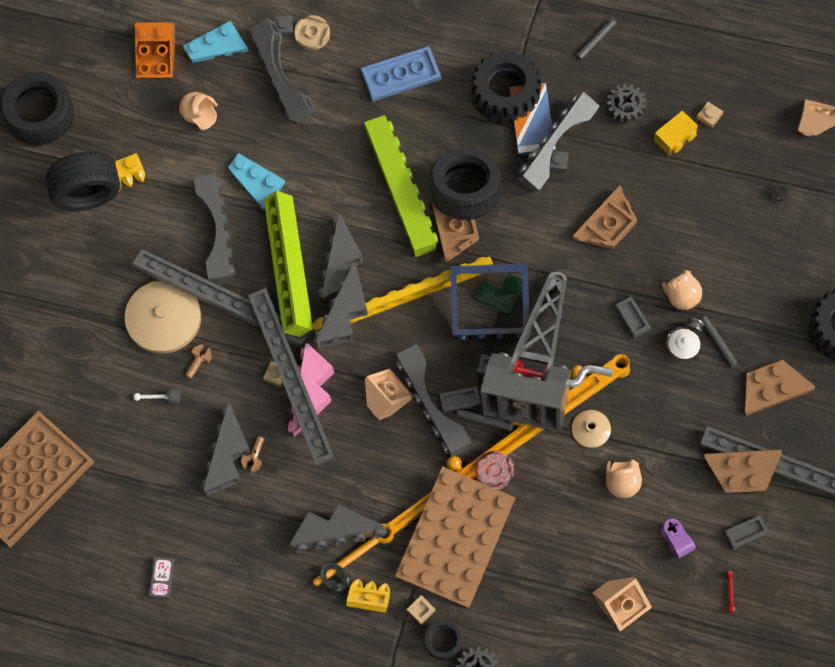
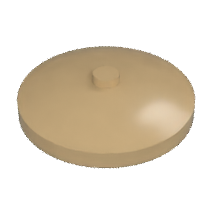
[125,280,201,354]

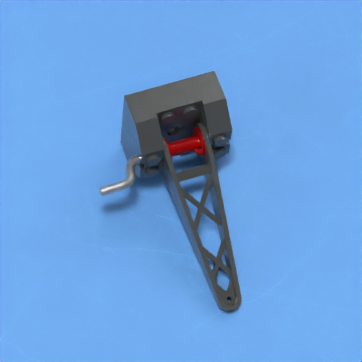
[481,272,613,432]

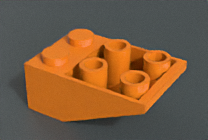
[135,23,175,78]

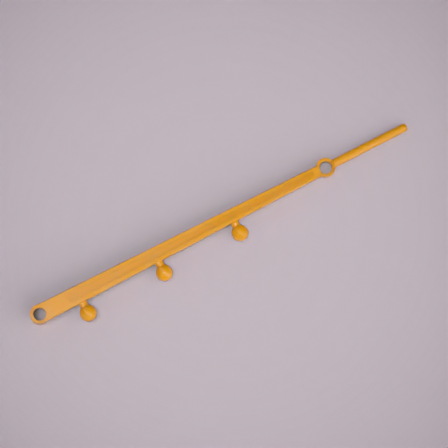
[313,354,630,586]

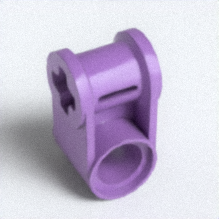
[661,519,696,559]

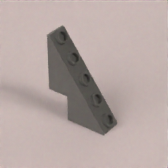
[319,214,363,304]
[314,262,368,349]
[201,403,251,496]
[290,504,388,553]

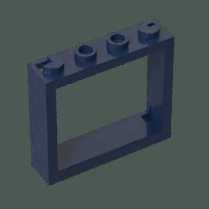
[451,264,529,339]

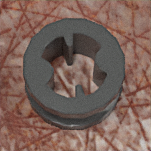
[685,317,704,334]

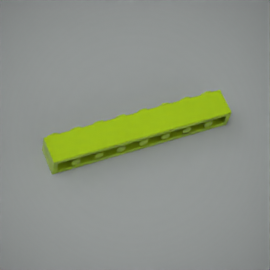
[364,115,438,257]
[264,190,313,337]

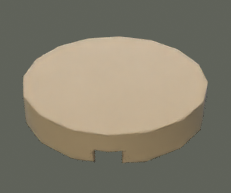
[294,15,330,50]

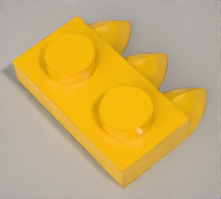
[115,153,145,191]
[347,579,390,613]

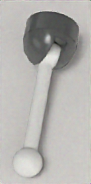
[133,388,180,404]

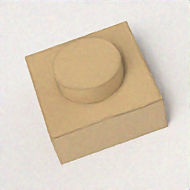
[697,102,723,128]
[263,361,283,387]
[407,595,435,625]

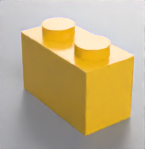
[654,111,698,156]

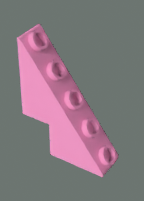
[288,343,334,437]

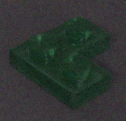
[475,273,522,315]

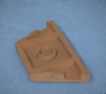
[573,186,637,249]
[431,201,479,262]
[744,360,815,416]
[705,450,782,493]

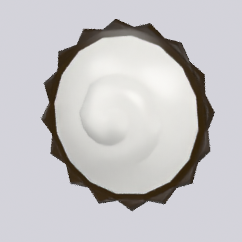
[665,326,703,362]

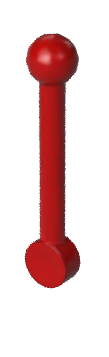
[727,571,735,613]

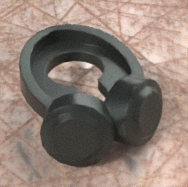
[320,563,352,595]

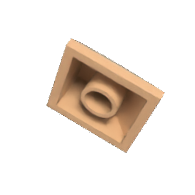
[798,99,835,136]
[365,369,414,420]
[593,577,652,631]

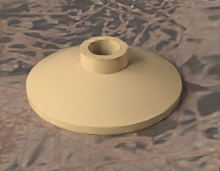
[572,410,611,448]

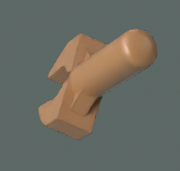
[185,344,212,379]
[241,436,265,473]

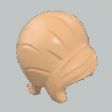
[179,92,218,131]
[662,270,702,310]
[606,460,642,498]

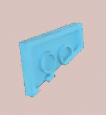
[183,21,248,63]
[228,153,285,211]

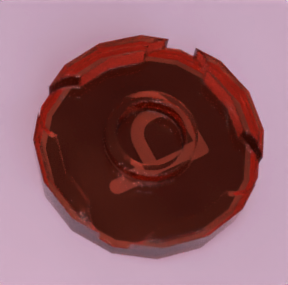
[475,451,514,490]

